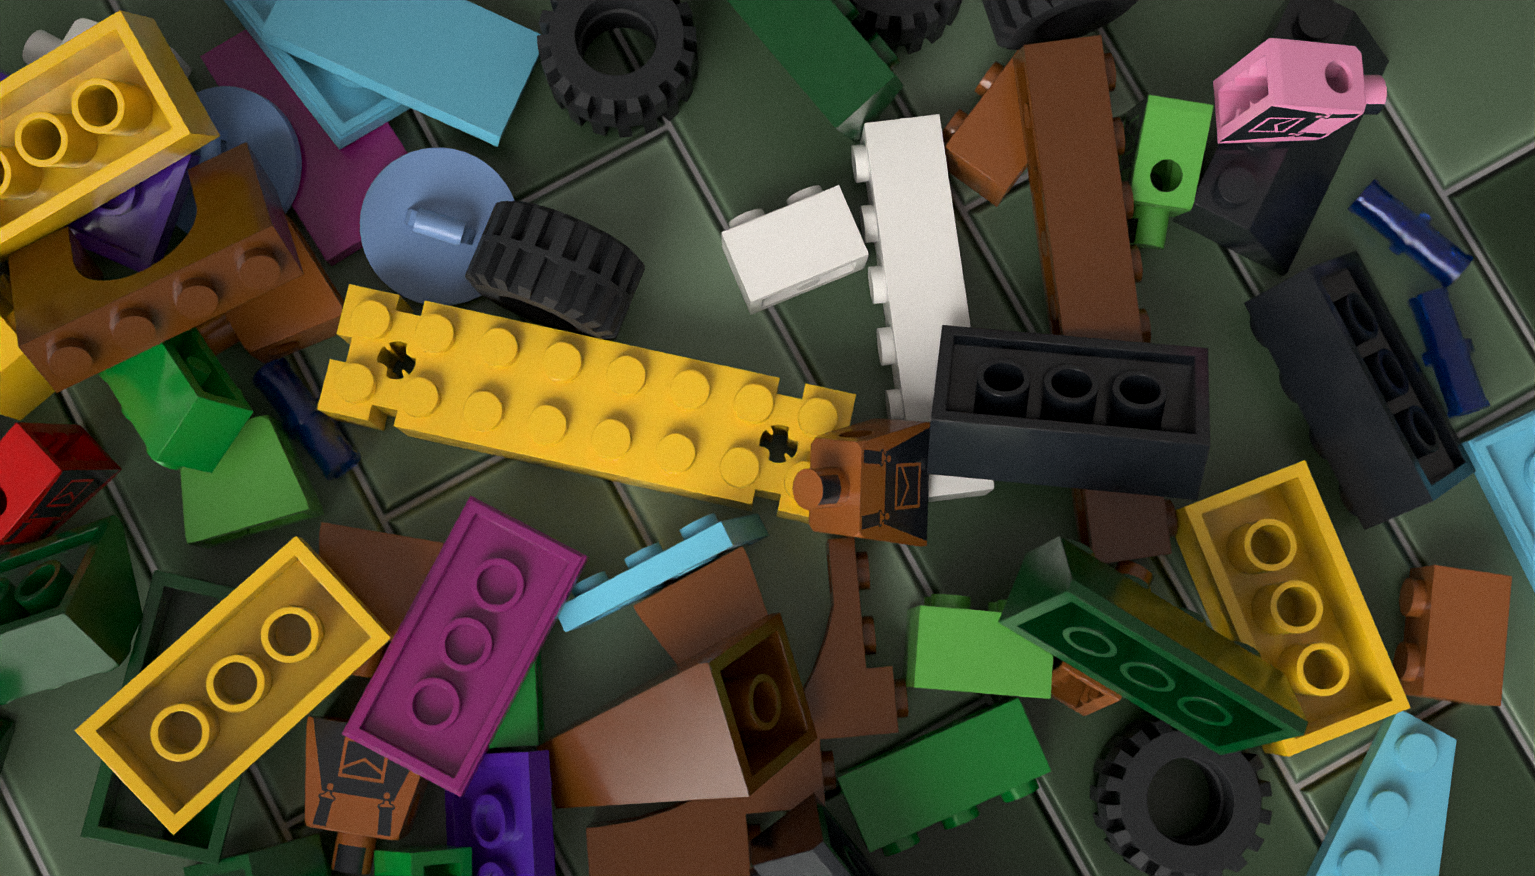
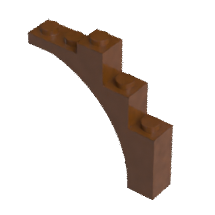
[586,537,908,876]

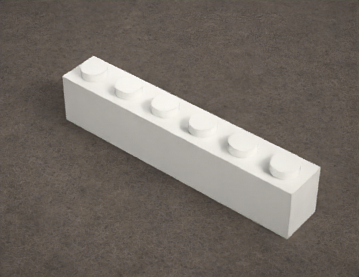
[851,114,994,502]

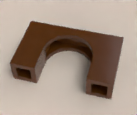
[7,142,304,393]

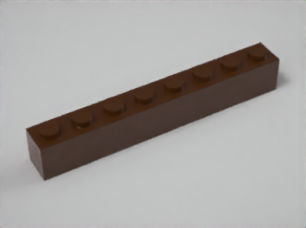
[1012,35,1177,563]

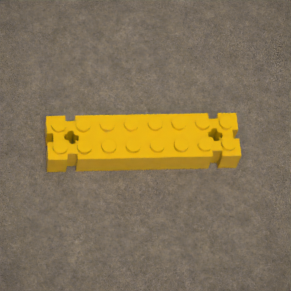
[317,284,856,524]

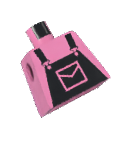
[1213,38,1387,143]

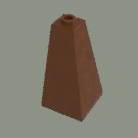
[536,612,818,809]

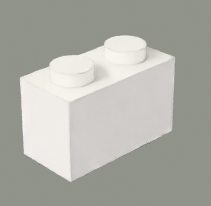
[721,185,869,315]

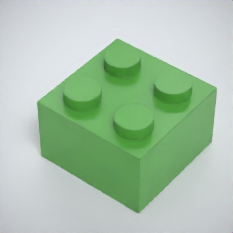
[902,594,1053,699]

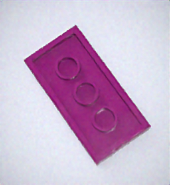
[200,29,408,266]
[342,495,590,797]

